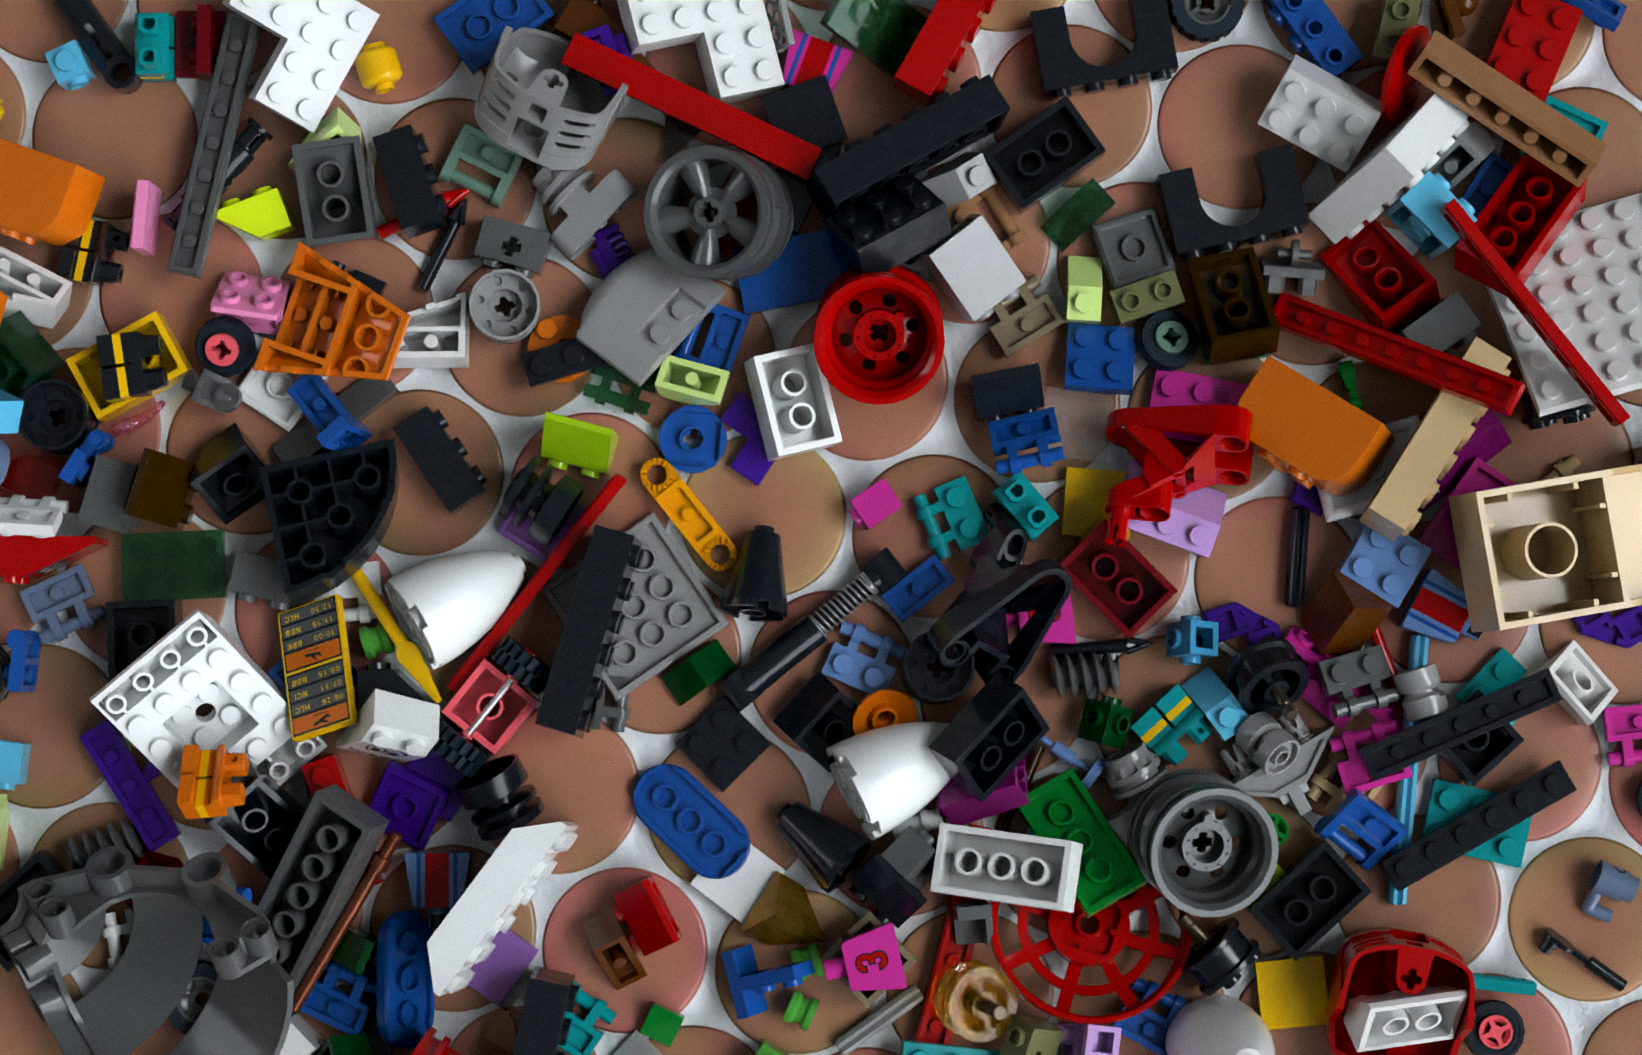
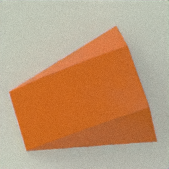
[253,241,411,381]

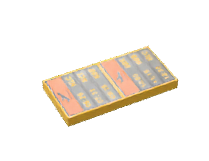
[277,594,358,743]

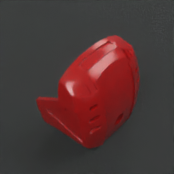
[1325,927,1475,1055]

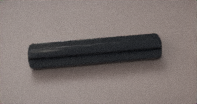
[1284,507,1310,607]

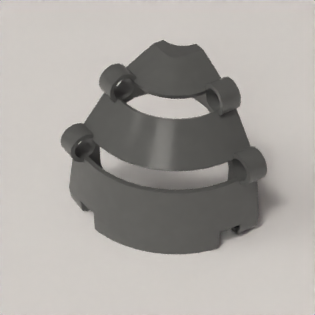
[0,846,294,1055]

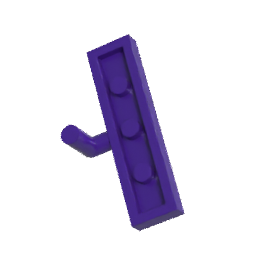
[79,719,182,852]

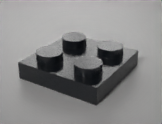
[675,696,771,792]

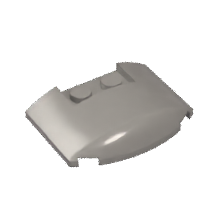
[577,248,726,387]

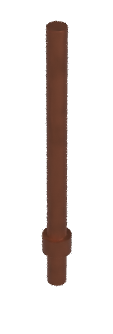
[293,829,403,1012]

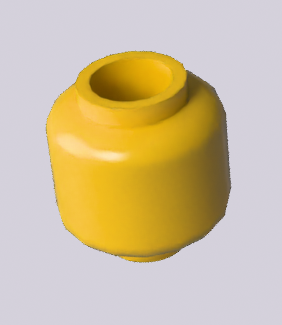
[354,41,403,94]

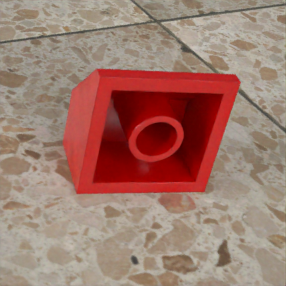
[611,875,682,957]

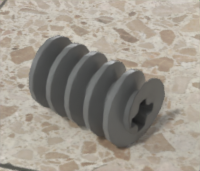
[1049,651,1120,697]
[67,818,144,871]

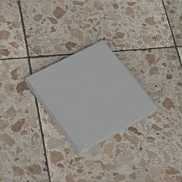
[541,513,730,701]

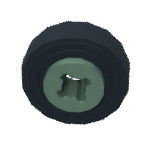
[1138,310,1198,372]

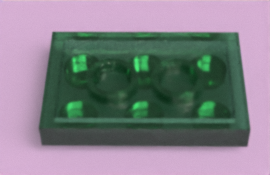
[820,0,928,78]
[121,529,227,601]

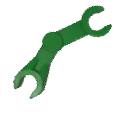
[1338,360,1363,410]

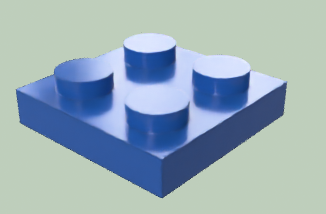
[1063,323,1136,395]

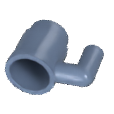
[1581,859,1640,923]

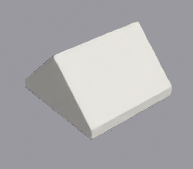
[1535,640,1619,726]

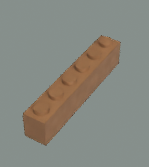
[1407,30,1607,188]

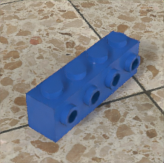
[1264,0,1364,77]

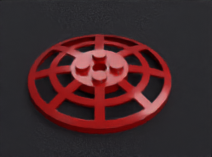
[990,870,1193,1025]

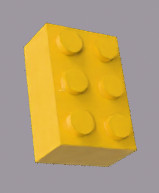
[66,311,193,422]

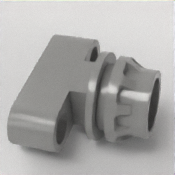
[532,166,638,261]
[1104,741,1191,847]

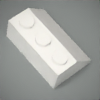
[1343,985,1468,1053]

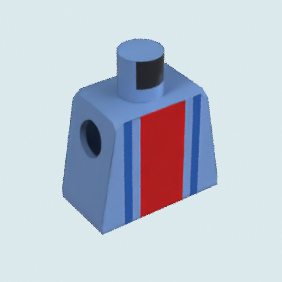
[1397,568,1482,644]
[404,851,473,928]

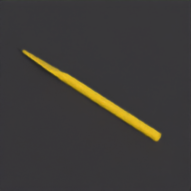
[351,569,442,703]

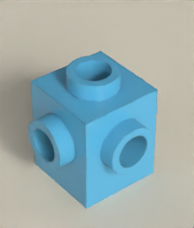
[1165,615,1219,666]

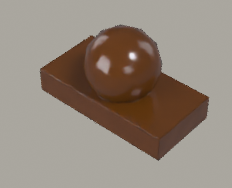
[1434,0,1479,41]

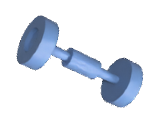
[1040,718,1105,790]

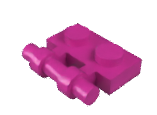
[1602,704,1642,768]
[1329,720,1413,796]

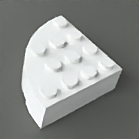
[1308,92,1471,244]

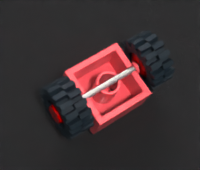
[432,635,551,778]

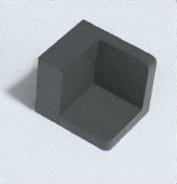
[952,900,994,946]

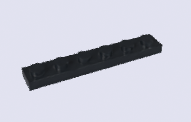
[1357,668,1562,781]
[1380,760,1577,892]

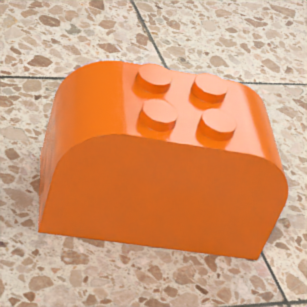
[0,138,106,246]
[1238,355,1395,496]

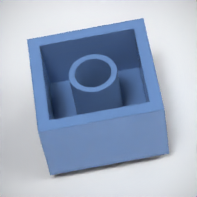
[1336,524,1432,609]

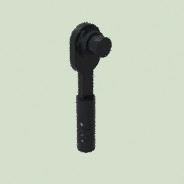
[1538,928,1627,992]

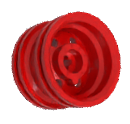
[813,264,945,405]

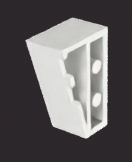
[0,246,73,329]
[393,292,470,368]

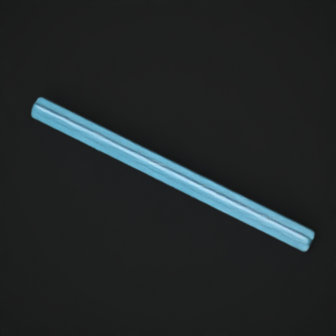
[1387,634,1429,905]

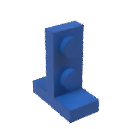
[286,374,373,451]
[721,944,815,1020]

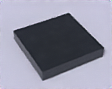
[761,75,848,149]

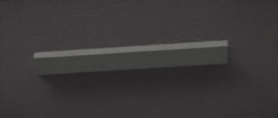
[166,11,261,279]

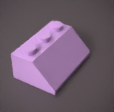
[1124,459,1227,558]

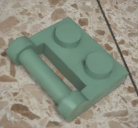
[439,123,525,208]

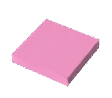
[130,180,162,257]

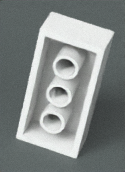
[930,823,1083,913]

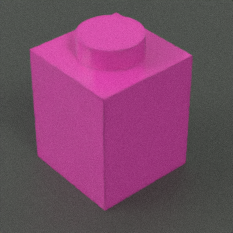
[848,478,903,530]

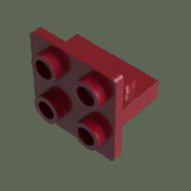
[175,4,235,79]

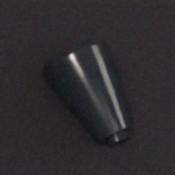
[720,525,788,622]
[776,802,871,894]

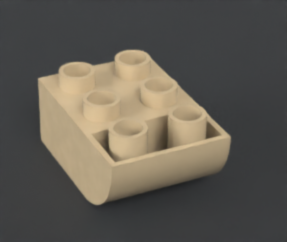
[1448,464,1642,632]

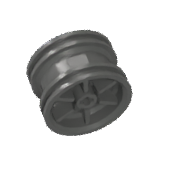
[1127,768,1279,918]

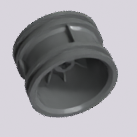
[643,146,794,280]

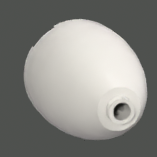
[384,550,527,670]
[826,721,950,840]
[1165,994,1275,1055]

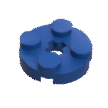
[659,405,727,474]

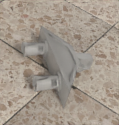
[1218,707,1335,816]

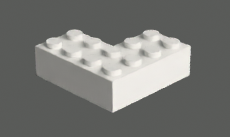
[222,0,380,133]
[617,0,785,104]

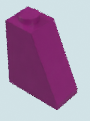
[935,757,1029,825]

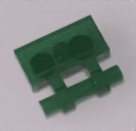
[583,364,661,416]

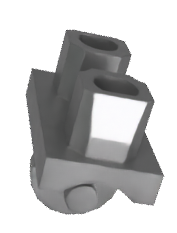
[1260,239,1325,296]
[181,368,242,415]

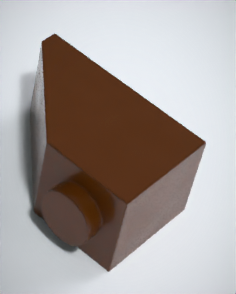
[582,908,647,990]

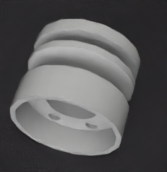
[469,269,541,344]

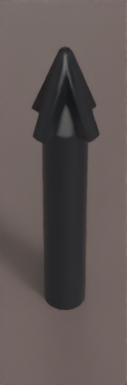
[417,198,468,292]
[1051,637,1153,658]

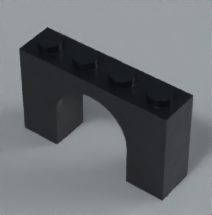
[1029,0,1179,100]
[1156,144,1310,261]

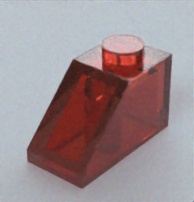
[1,452,62,499]

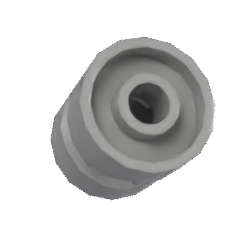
[1393,663,1450,722]
[1235,712,1300,776]

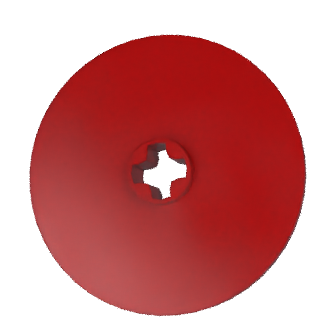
[1380,24,1430,125]

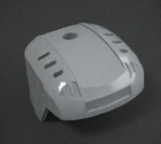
[474,25,629,170]

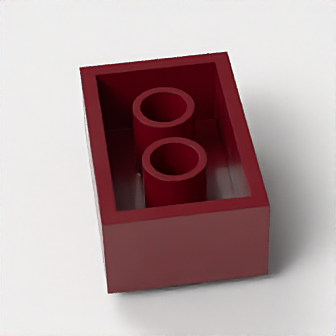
[1057,515,1178,639]

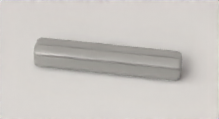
[835,984,924,1055]

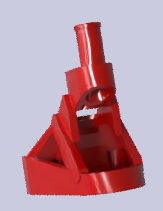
[1104,404,1254,547]

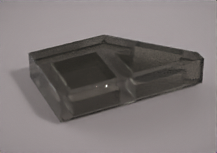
[663,115,702,162]

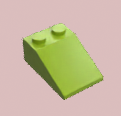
[541,411,619,479]

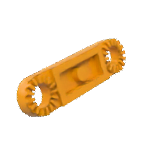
[640,458,738,572]

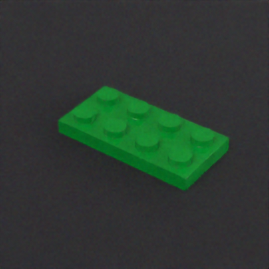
[1016,768,1147,919]

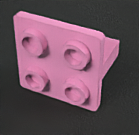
[210,271,291,335]

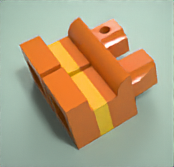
[177,744,249,820]

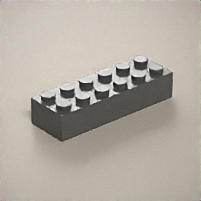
[258,784,390,993]

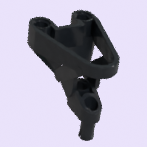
[927,503,1072,685]

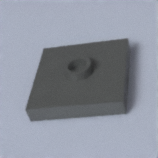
[1090,207,1177,291]

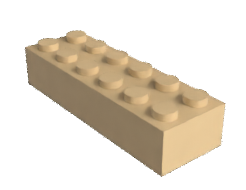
[1358,336,1512,542]

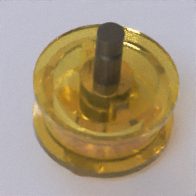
[935,961,1018,1043]

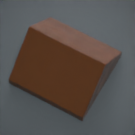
[1300,569,1393,654]

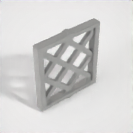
[765,0,795,54]

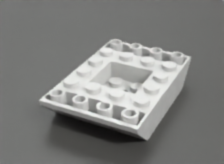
[89,609,328,788]
[427,821,579,996]

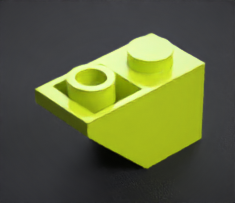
[216,186,296,241]

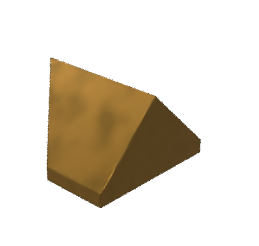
[740,871,826,945]

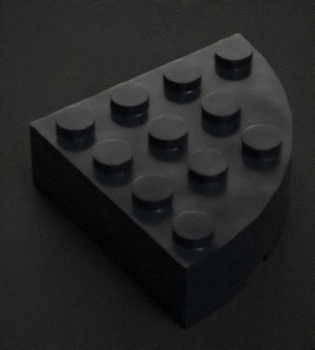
[259,438,399,607]

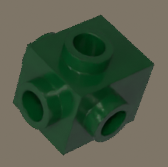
[1077,695,1134,750]

